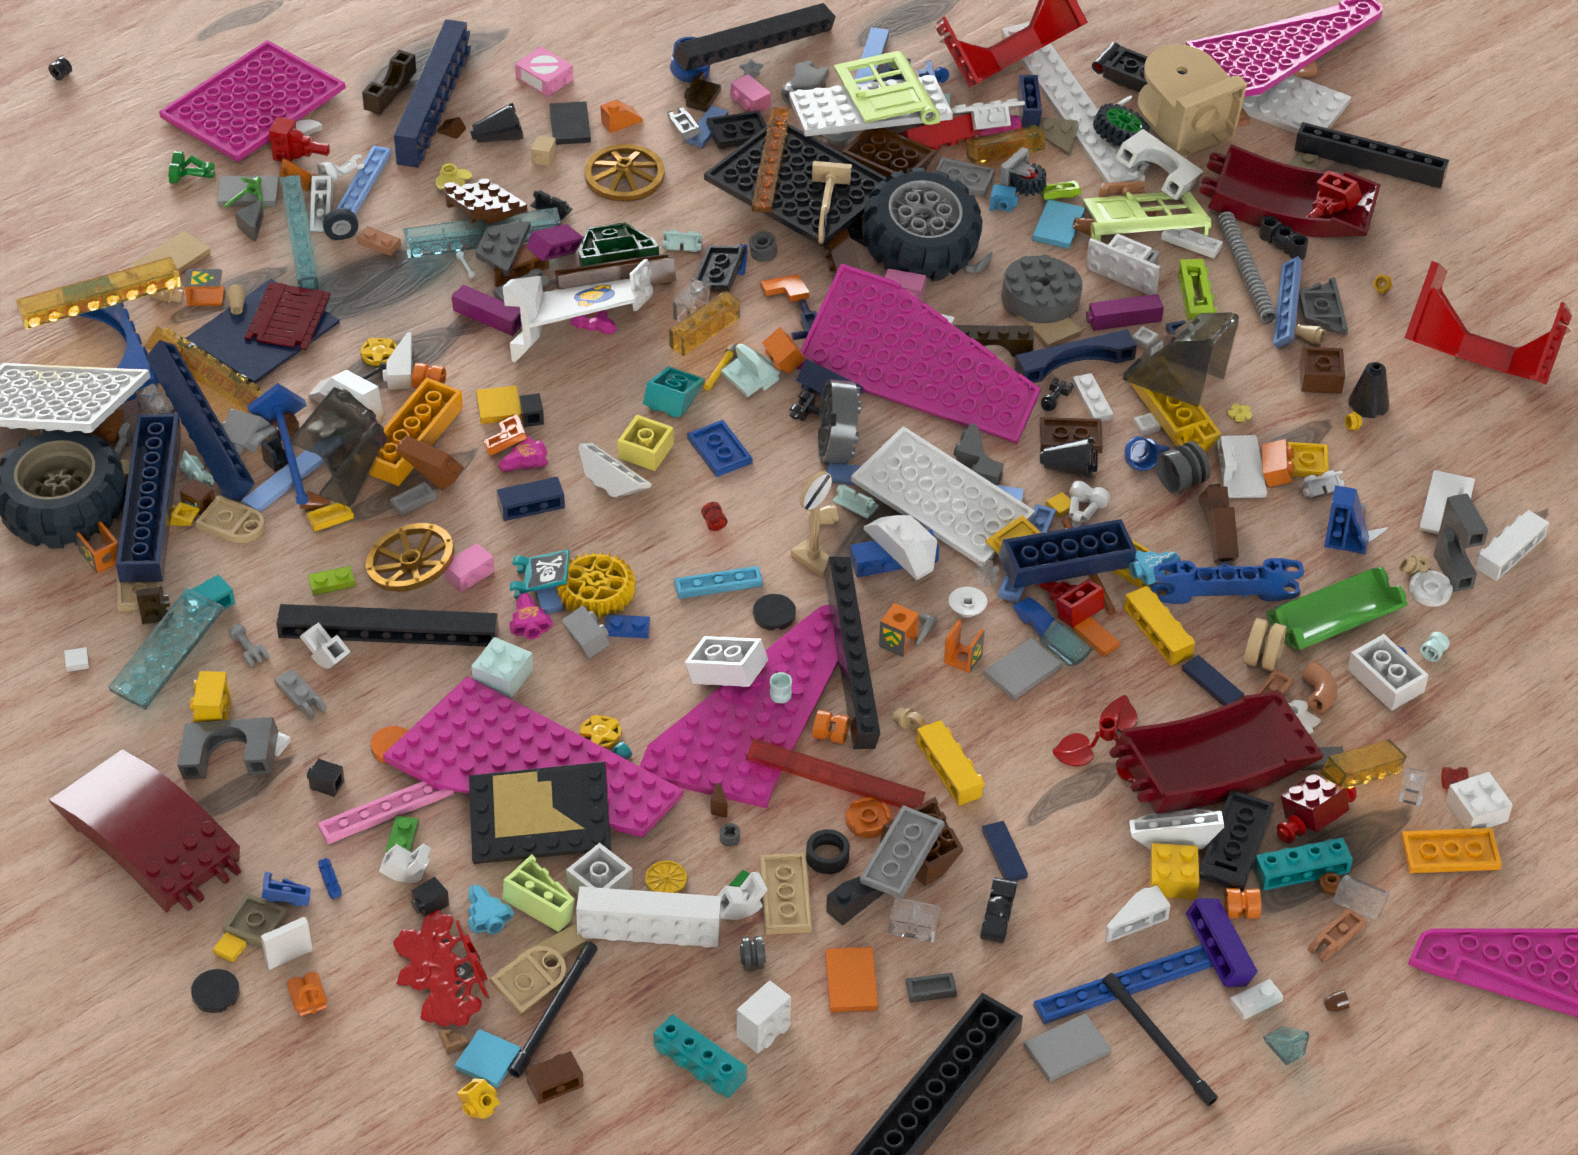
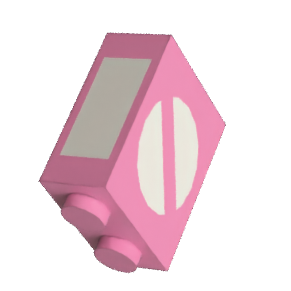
[515,47,573,97]

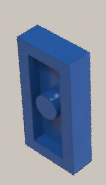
[605,614,650,639]

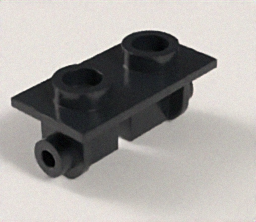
[530,190,573,220]

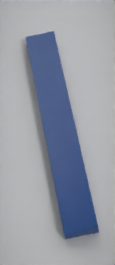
[1033,944,1213,1024]

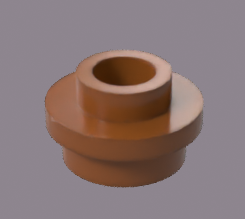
[1319,872,1343,895]

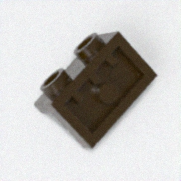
[684,71,721,112]
[136,586,173,630]

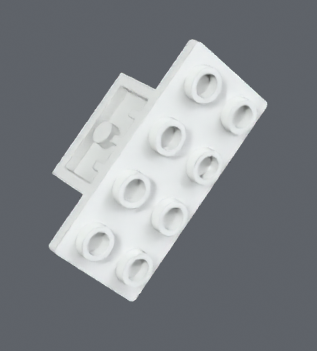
[950,98,1025,130]
[1086,234,1160,295]
[1216,435,1267,498]
[1419,470,1475,534]

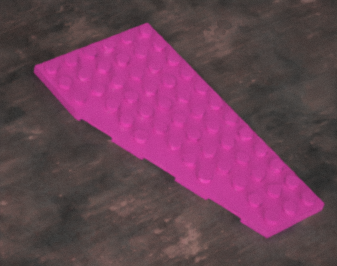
[796,263,1041,444]
[383,676,683,837]

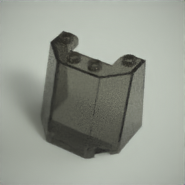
[290,387,388,507]

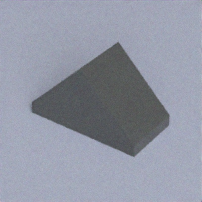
[235,201,264,241]

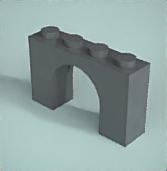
[1433,493,1488,592]
[177,717,278,780]

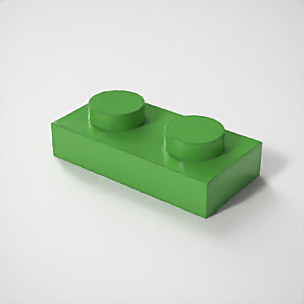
[385,815,419,853]

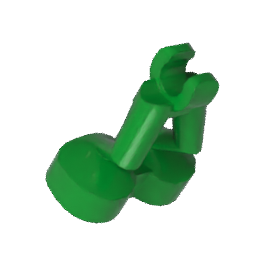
[168,151,215,184]

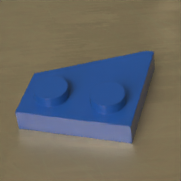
[262,871,311,906]

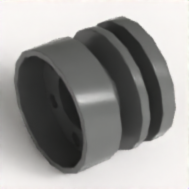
[1156,441,1211,494]

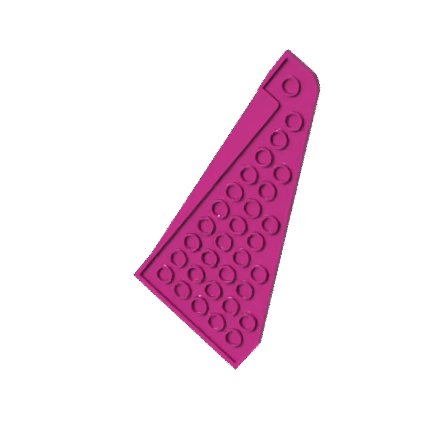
[1186,0,1383,98]
[639,605,861,808]
[1408,928,1578,1018]

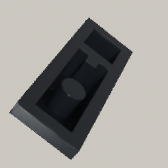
[826,876,884,925]

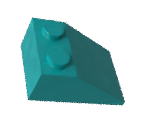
[643,366,705,417]

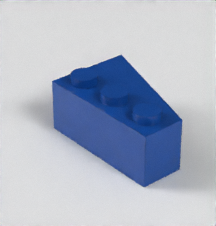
[1324,485,1369,554]

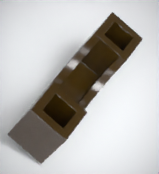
[362,50,417,114]
[954,325,1034,357]

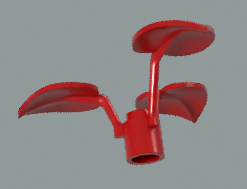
[1052,695,1138,782]

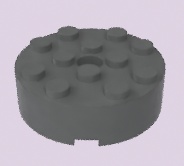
[1001,255,1083,323]
[818,380,861,464]

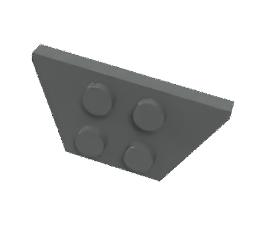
[476,221,531,276]
[1299,277,1348,335]

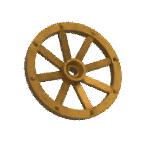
[585,144,665,201]
[366,523,455,592]

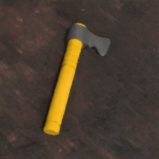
[703,344,738,391]

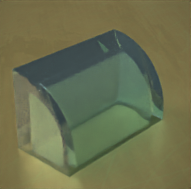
[1039,620,1093,666]

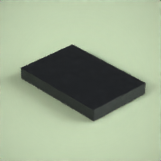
[549,101,591,145]
[706,110,767,149]
[692,246,746,292]

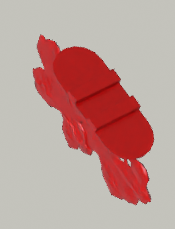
[393,910,490,1027]

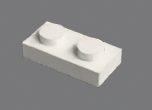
[1230,979,1283,1020]

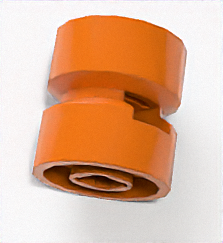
[412,363,446,389]
[812,710,850,745]
[1224,889,1261,919]

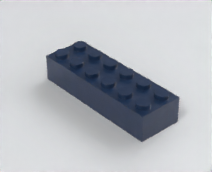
[998,519,1137,589]

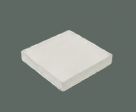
[261,917,313,970]

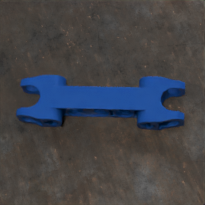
[1151,558,1304,604]

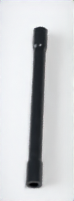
[508,942,598,1078]
[1102,973,1218,1106]

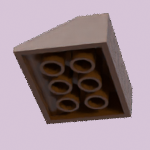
[842,128,937,178]

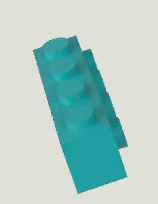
[1253,838,1353,891]
[653,1014,747,1098]

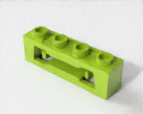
[1178,259,1217,328]

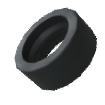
[806,829,850,874]

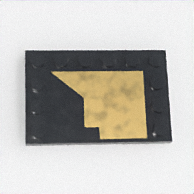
[469,762,611,864]

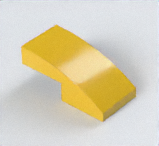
[170,502,199,526]

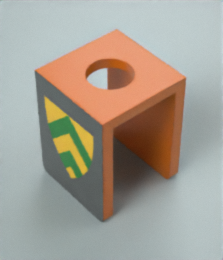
[184,269,225,306]
[76,522,119,574]
[879,603,919,657]
[944,620,985,673]

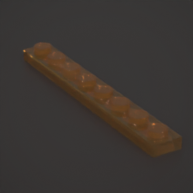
[752,106,791,213]

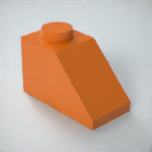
[601,99,643,133]

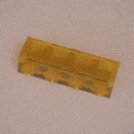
[966,125,1045,165]
[669,291,740,356]
[1320,739,1407,789]

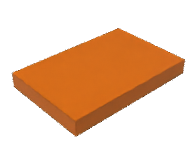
[825,947,878,1012]

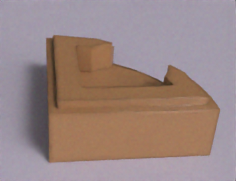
[439,1030,470,1055]

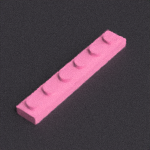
[318,781,454,845]

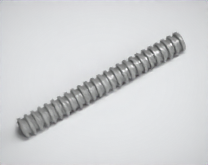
[1217,211,1277,323]

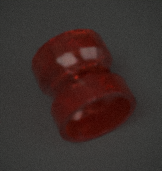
[701,502,728,531]
[1441,767,1469,789]

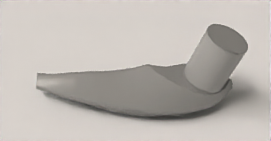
[966,251,993,273]
[915,613,938,646]

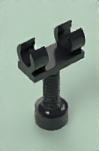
[789,391,820,422]

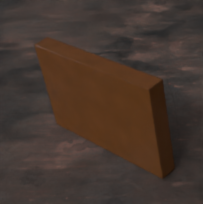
[1040,417,1103,453]

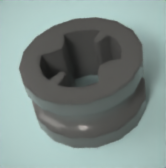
[720,823,740,846]

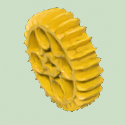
[556,551,636,619]

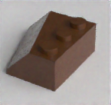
[880,797,963,886]

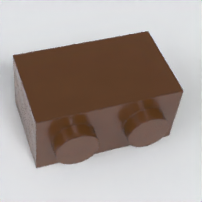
[526,1051,584,1105]

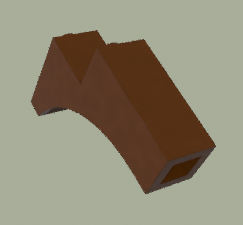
[1199,484,1239,562]

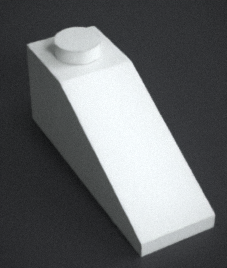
[310,176,334,232]
[383,332,413,390]
[1105,885,1171,943]

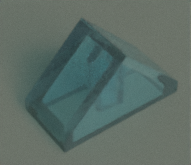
[1263,1027,1310,1066]

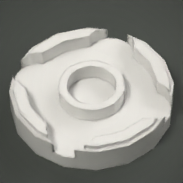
[1409,570,1453,606]

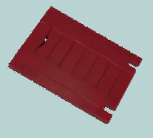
[244,282,331,350]

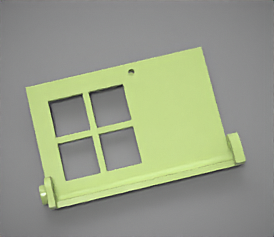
[834,51,940,125]
[1083,191,1211,242]

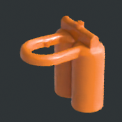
[286,972,327,1016]

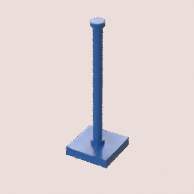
[247,383,309,505]

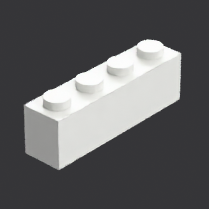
[1476,510,1549,581]

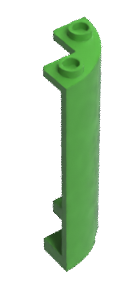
[1266,567,1408,650]

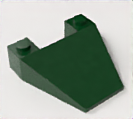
[578,222,659,267]

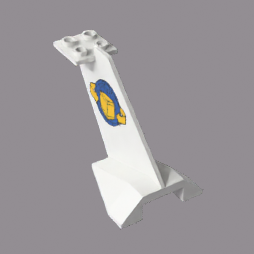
[503,259,653,362]

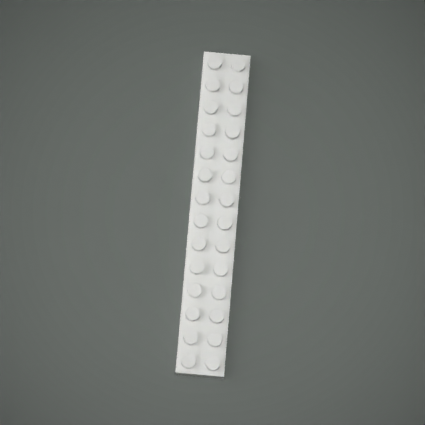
[1001,22,1145,183]

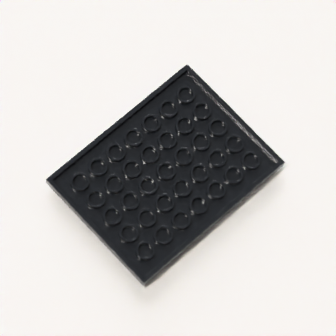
[704,118,886,247]

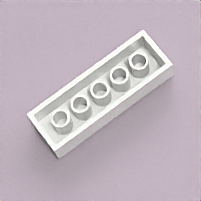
[576,886,721,948]

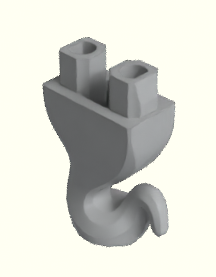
[781,60,829,105]

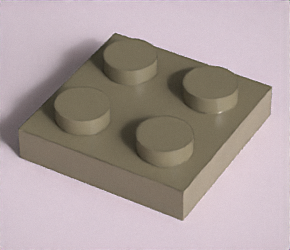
[223,893,288,948]

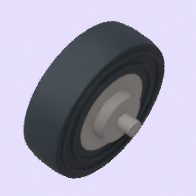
[323,208,358,240]

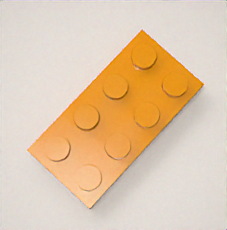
[1401,828,1502,873]

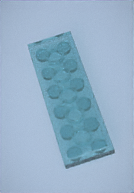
[108,588,224,710]

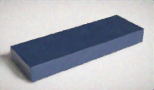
[1182,655,1244,706]
[982,821,1028,881]

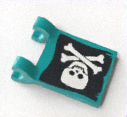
[510,549,570,599]

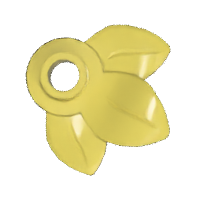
[436,163,473,190]

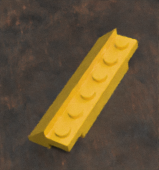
[1126,355,1222,453]

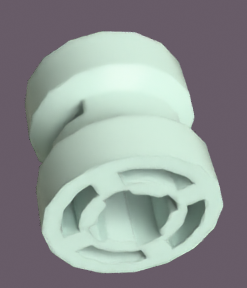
[1420,632,1450,662]
[770,672,792,703]

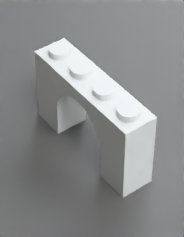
[1115,129,1204,200]

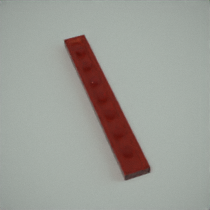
[746,738,926,809]

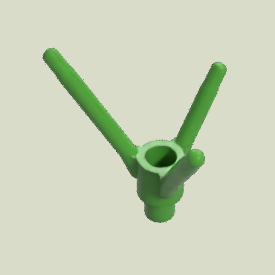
[224,176,265,210]

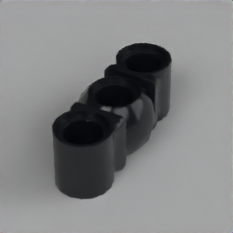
[1259,216,1309,260]
[980,877,1017,944]

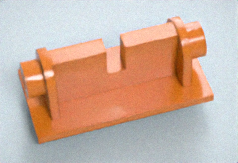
[279,158,316,191]

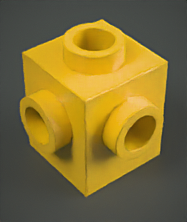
[456,1079,500,1119]

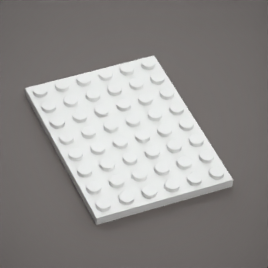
[0,363,150,433]

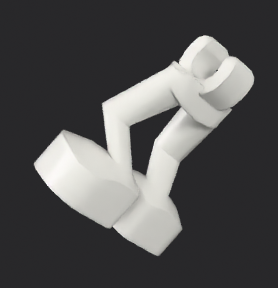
[317,154,365,181]
[1069,481,1111,527]

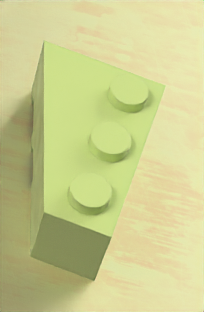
[502,855,574,932]

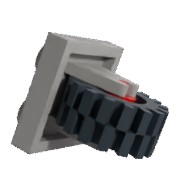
[1000,147,1046,196]

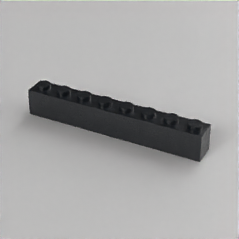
[1294,122,1449,188]

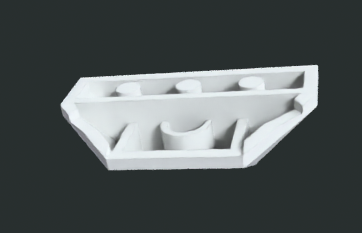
[308,370,384,431]
[578,443,652,498]
[864,515,937,580]
[1129,809,1224,850]

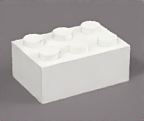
[1347,634,1429,711]
[685,636,768,687]

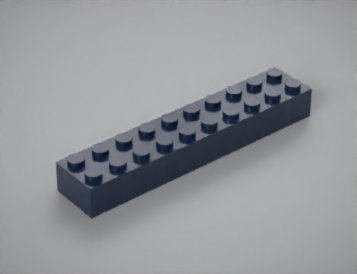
[394,19,471,168]
[116,414,182,582]

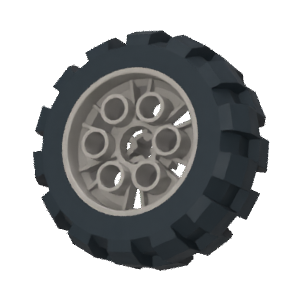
[862,168,983,282]

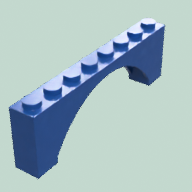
[62,277,159,402]

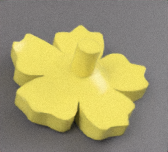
[1227,403,1253,422]

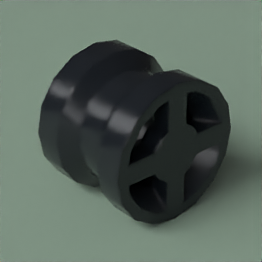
[48,57,72,80]

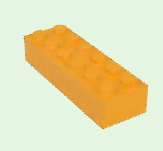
[361,377,463,486]

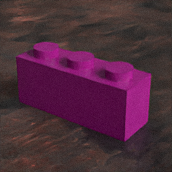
[526,224,584,261]

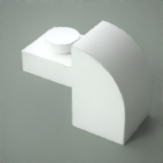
[300,622,351,669]
[379,843,431,883]
[718,872,768,920]

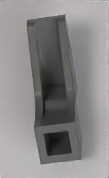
[954,423,1004,485]

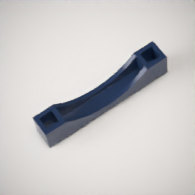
[1015,329,1137,383]

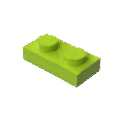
[1040,181,1081,201]
[308,566,355,596]

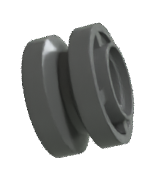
[749,231,777,262]
[740,936,766,970]

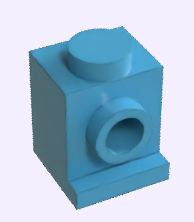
[989,184,1019,212]

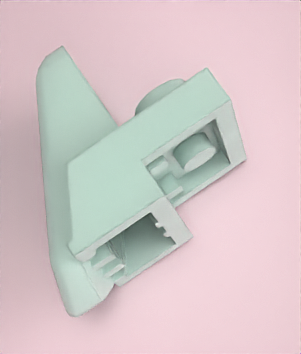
[721,344,780,398]

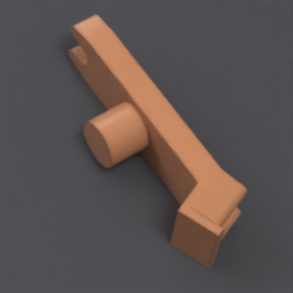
[1099,181,1145,197]

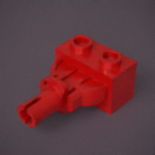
[269,117,330,162]
[1305,170,1362,218]
[1039,579,1104,628]

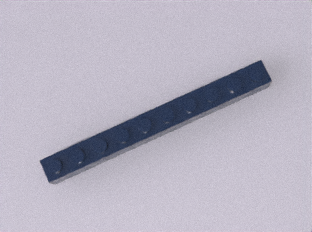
[146,340,255,501]

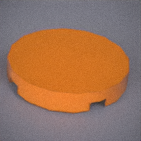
[371,726,409,764]
[846,797,891,838]

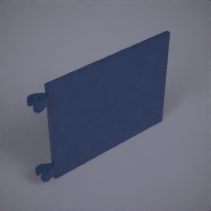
[181,279,340,390]

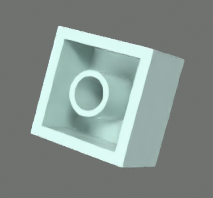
[471,637,533,699]

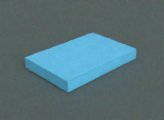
[1032,199,1085,249]

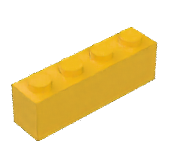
[1123,586,1195,666]
[916,720,985,806]

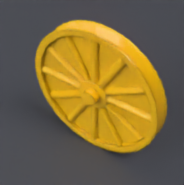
[645,860,687,893]

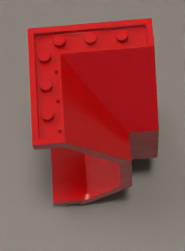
[935,0,1088,88]
[1405,261,1572,385]

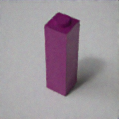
[451,285,522,336]
[1086,294,1164,331]

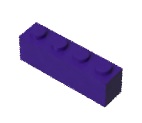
[1185,898,1258,987]

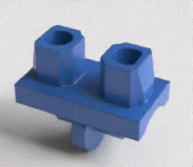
[918,60,950,84]

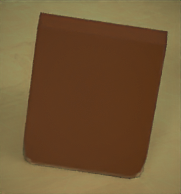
[437,117,466,138]
[710,783,728,818]

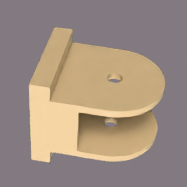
[1137,44,1247,158]

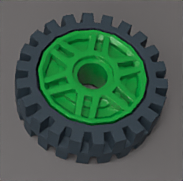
[1093,103,1150,148]

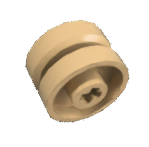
[1244,618,1287,672]

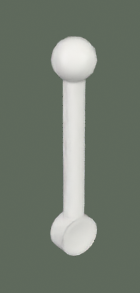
[456,252,476,279]

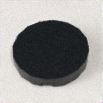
[753,594,796,631]
[191,969,240,1013]

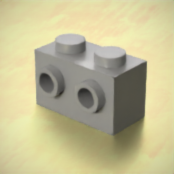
[562,606,610,659]

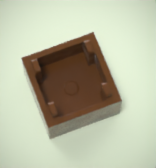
[1299,346,1345,394]

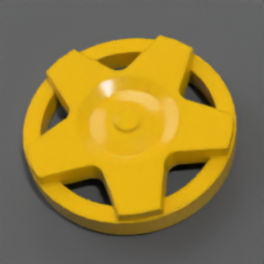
[360,337,397,366]
[580,714,622,749]

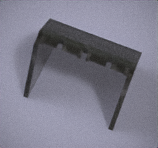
[1123,312,1239,407]

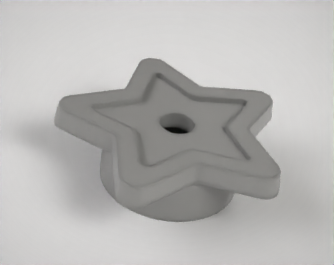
[740,59,764,77]

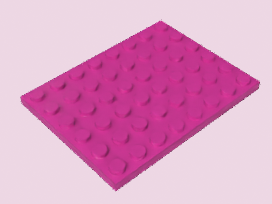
[159,40,346,162]

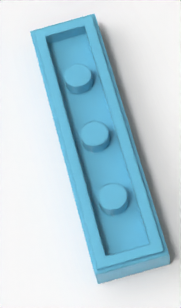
[674,566,763,599]

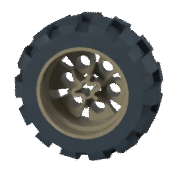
[0,430,127,549]

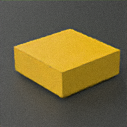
[1046,492,1071,518]
[213,932,247,963]

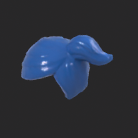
[1124,436,1170,471]

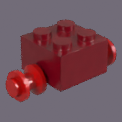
[1277,774,1357,844]

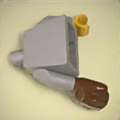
[221,408,300,456]

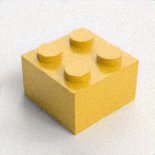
[190,671,231,723]
[1149,843,1199,900]

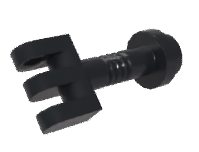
[1041,378,1074,411]

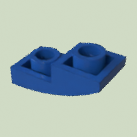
[1013,597,1060,638]

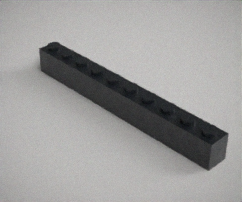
[673,3,836,72]
[824,556,880,749]
[276,604,499,647]

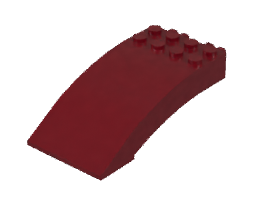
[1199,144,1381,237]
[1109,691,1323,814]
[49,749,241,913]

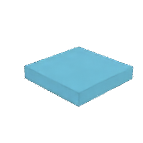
[455,1029,521,1088]

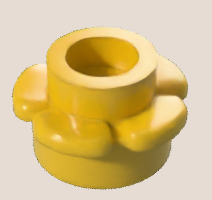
[1373,274,1392,294]
[1345,411,1362,431]

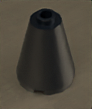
[470,102,524,143]
[1348,362,1390,418]
[1040,437,1098,478]

